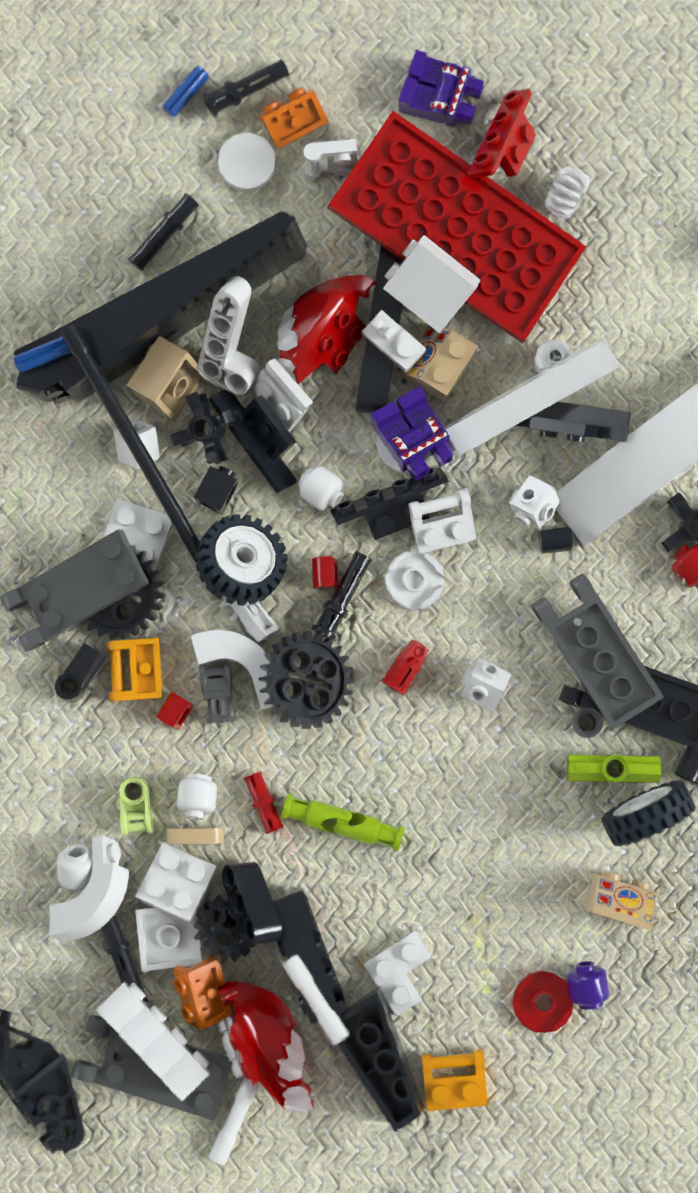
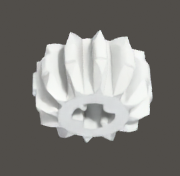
[546,166,589,219]

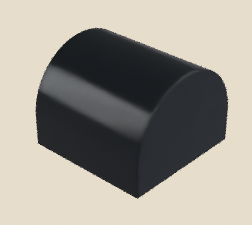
[538,527,572,554]

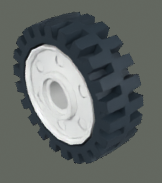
[195,514,288,606]
[601,780,696,847]

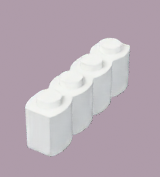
[96,982,210,1101]

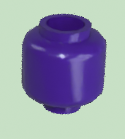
[567,961,609,1010]

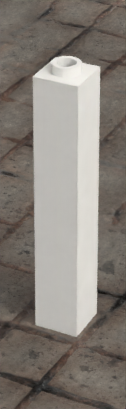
[445,337,619,456]

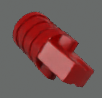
[381,639,429,696]

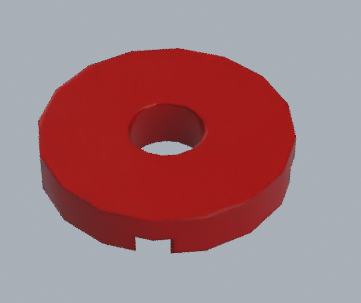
[512,970,574,1033]

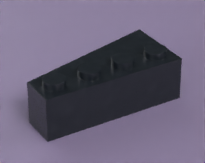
[273,889,347,1025]
[337,986,424,1132]

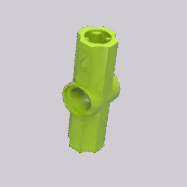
[567,755,661,783]

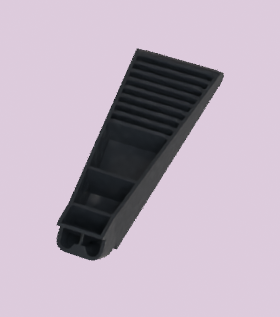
[13,211,307,404]

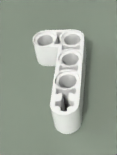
[197,276,260,395]

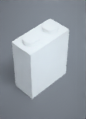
[383,235,480,333]

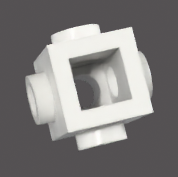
[509,476,560,530]
[460,658,511,712]

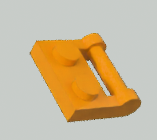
[106,638,163,702]
[421,1049,488,1111]

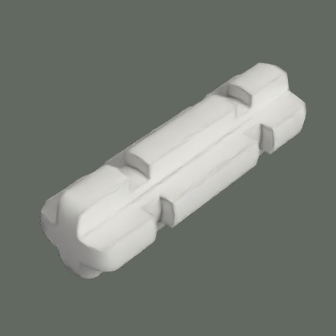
[217,1016,244,1078]

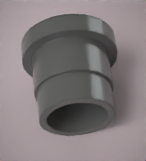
[572,707,603,738]

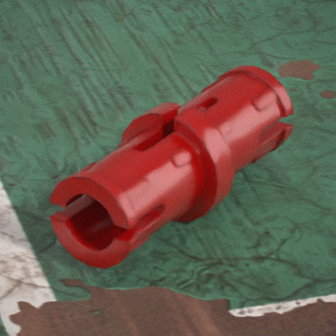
[243,771,284,834]

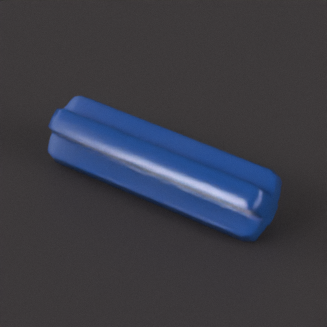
[163,65,209,117]
[14,337,71,372]

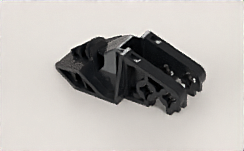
[0,1009,85,1155]

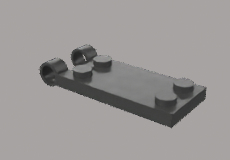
[0,529,149,652]
[531,573,664,731]
[71,1015,232,1120]

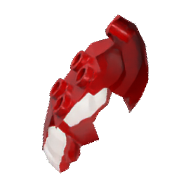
[277,275,378,384]
[217,981,314,1112]

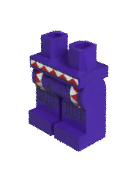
[398,49,485,128]
[371,386,454,481]

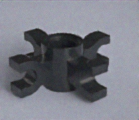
[170,392,244,464]
[661,492,698,553]

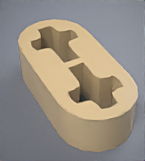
[167,828,224,844]

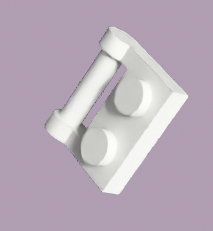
[303,139,357,180]
[408,489,477,554]

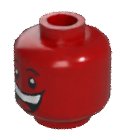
[671,544,698,589]

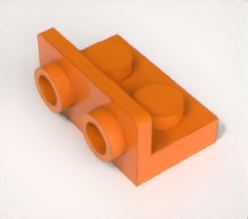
[258,87,329,149]
[173,957,232,1030]

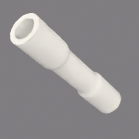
[282,955,349,1045]
[208,1077,261,1165]

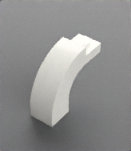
[191,630,274,711]
[49,835,129,941]

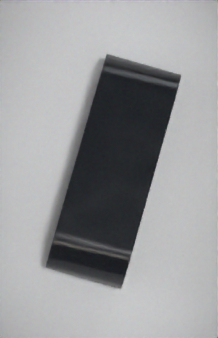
[222,862,282,945]

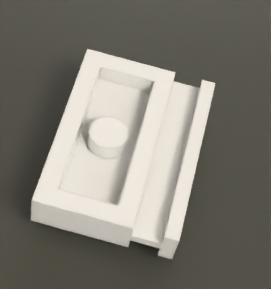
[251,358,313,430]

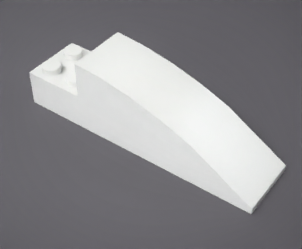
[555,383,698,547]

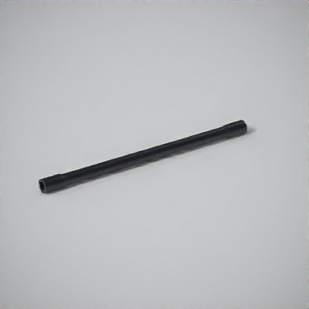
[59,323,217,595]

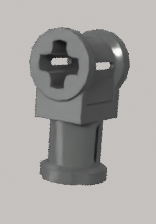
[199,662,234,724]

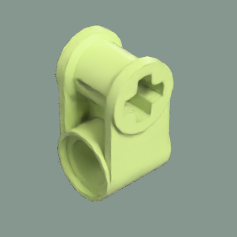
[119,776,154,836]

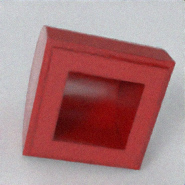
[311,556,338,590]
[156,691,194,730]

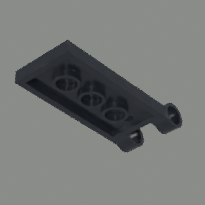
[558,666,698,750]

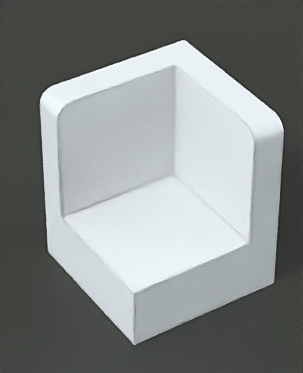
[114,419,159,470]

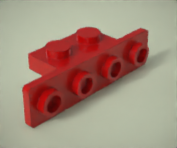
[468,89,536,179]

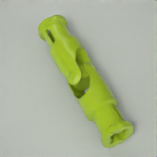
[281,793,405,852]

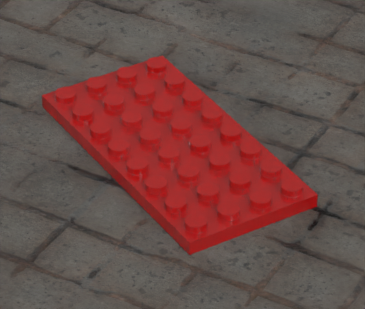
[327,111,587,343]

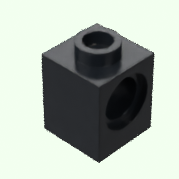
[194,465,239,515]

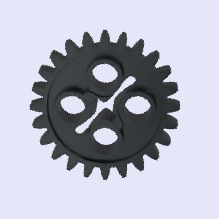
[83,545,166,640]
[258,631,355,729]

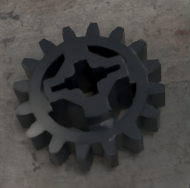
[193,895,256,963]

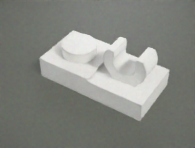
[362,310,426,373]
[219,596,279,643]

